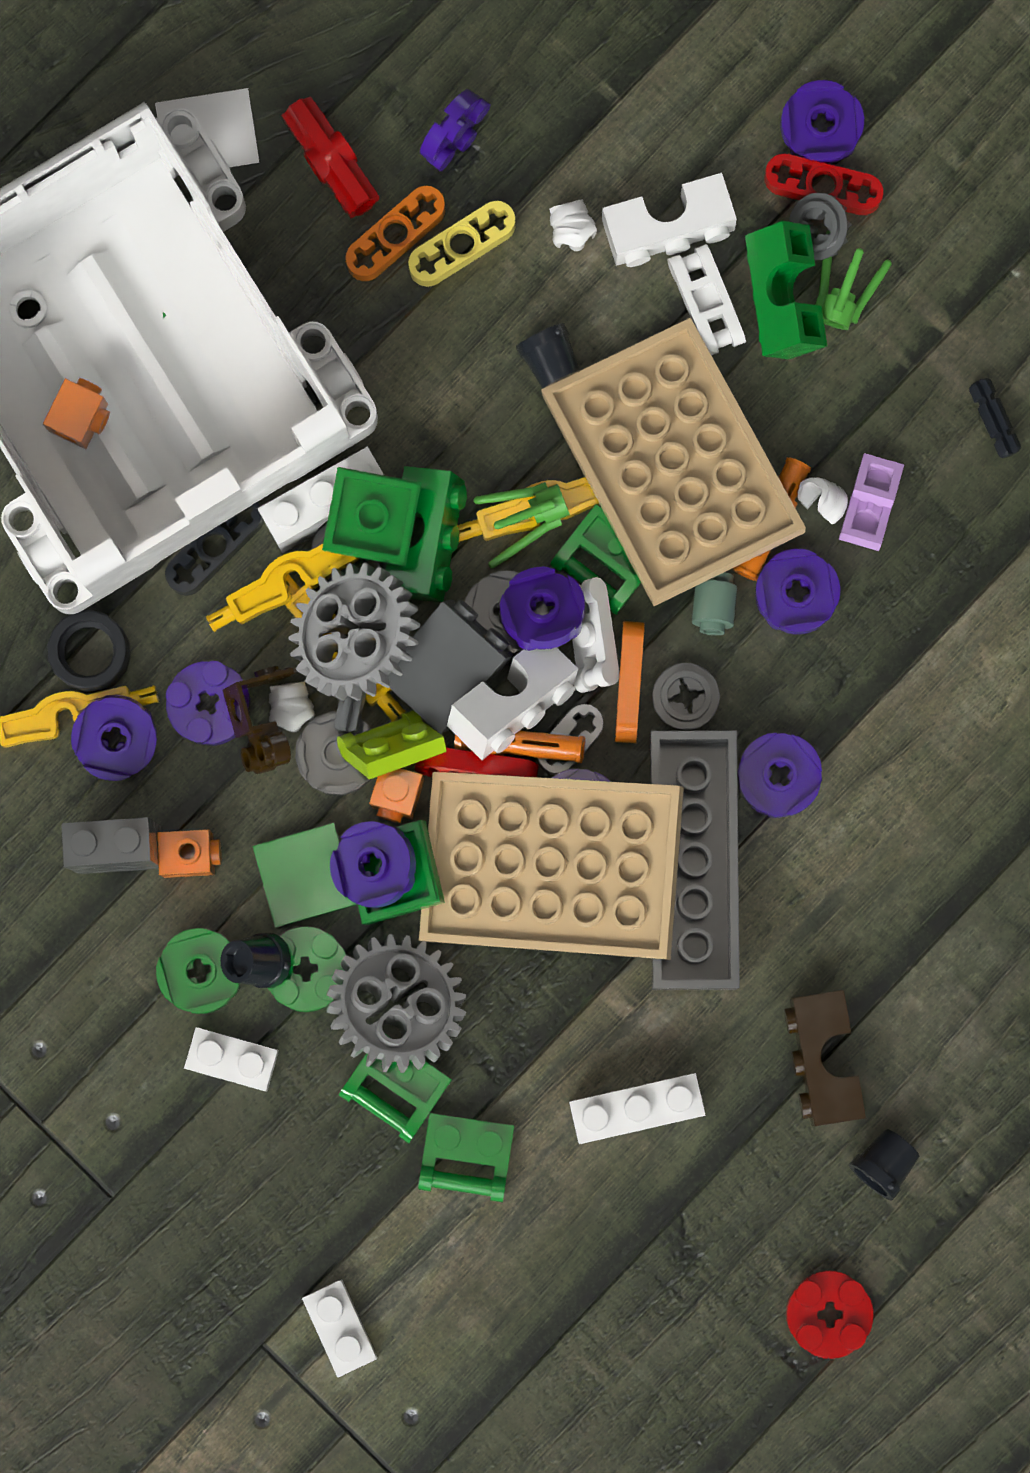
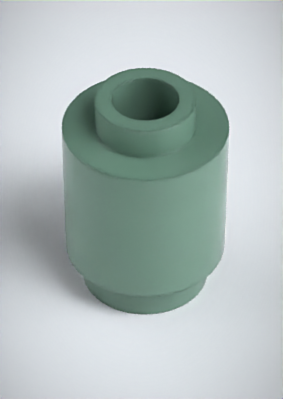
[692,572,737,635]

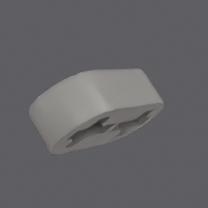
[538,704,603,775]

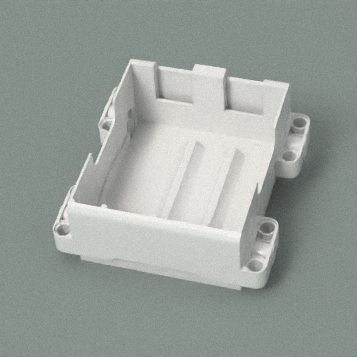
[0,102,378,614]

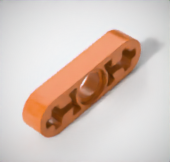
[346,186,445,281]
[615,621,644,744]

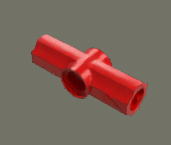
[281,96,380,219]

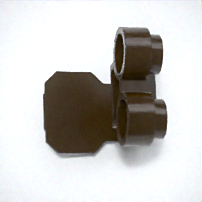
[222,666,298,774]

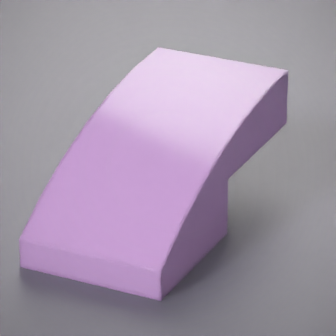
[839,453,904,551]

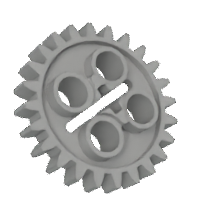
[289,563,420,701]
[326,934,466,1073]

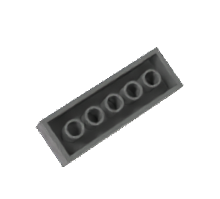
[650,731,740,990]

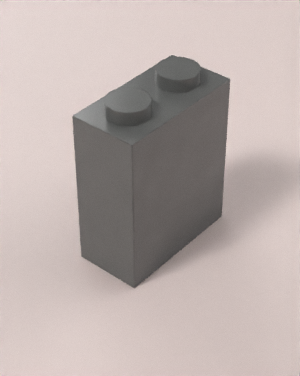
[388,599,514,734]
[61,817,162,874]

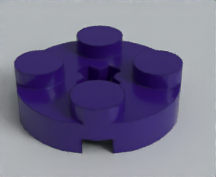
[780,80,864,164]
[420,89,491,171]
[755,549,840,634]
[500,567,585,651]
[166,661,251,746]
[71,695,157,781]
[737,733,822,818]
[330,821,416,908]

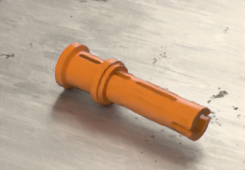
[454,730,585,763]

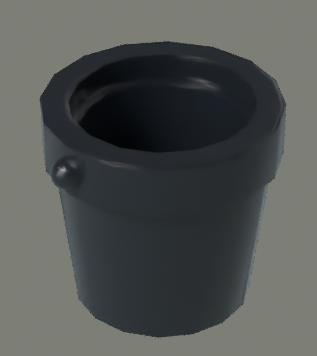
[516,323,580,388]
[220,933,291,988]
[849,1129,920,1201]

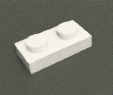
[184,1027,279,1091]
[302,1279,378,1377]

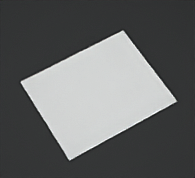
[155,88,259,176]

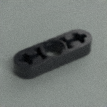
[165,502,264,596]

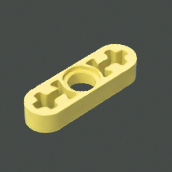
[408,201,515,287]

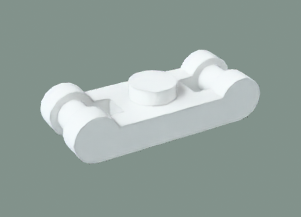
[667,244,746,356]
[572,577,619,693]

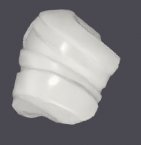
[549,200,597,251]
[798,477,848,524]
[269,682,315,732]

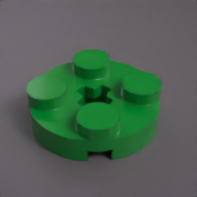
[268,926,347,1012]
[156,928,240,1014]

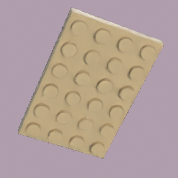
[541,318,806,606]
[419,772,684,960]

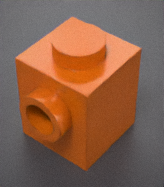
[43,378,110,449]
[369,768,425,823]
[157,830,222,878]

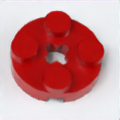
[786,1270,873,1359]

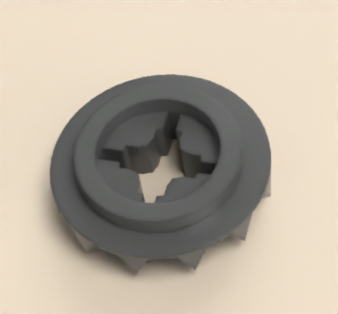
[789,193,852,260]
[652,663,720,730]

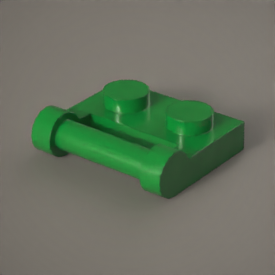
[550,504,641,616]
[339,1033,452,1143]
[418,1113,514,1203]

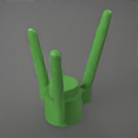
[815,230,892,330]
[474,482,570,569]

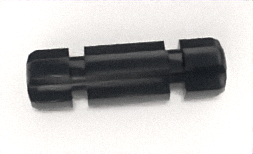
[969,378,1021,458]

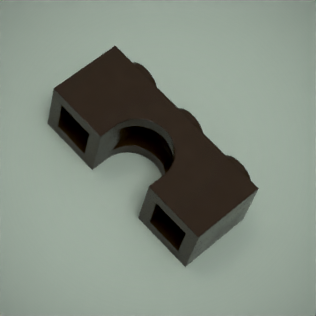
[784,990,866,1127]

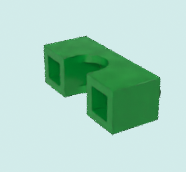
[745,221,827,359]
[386,466,467,603]

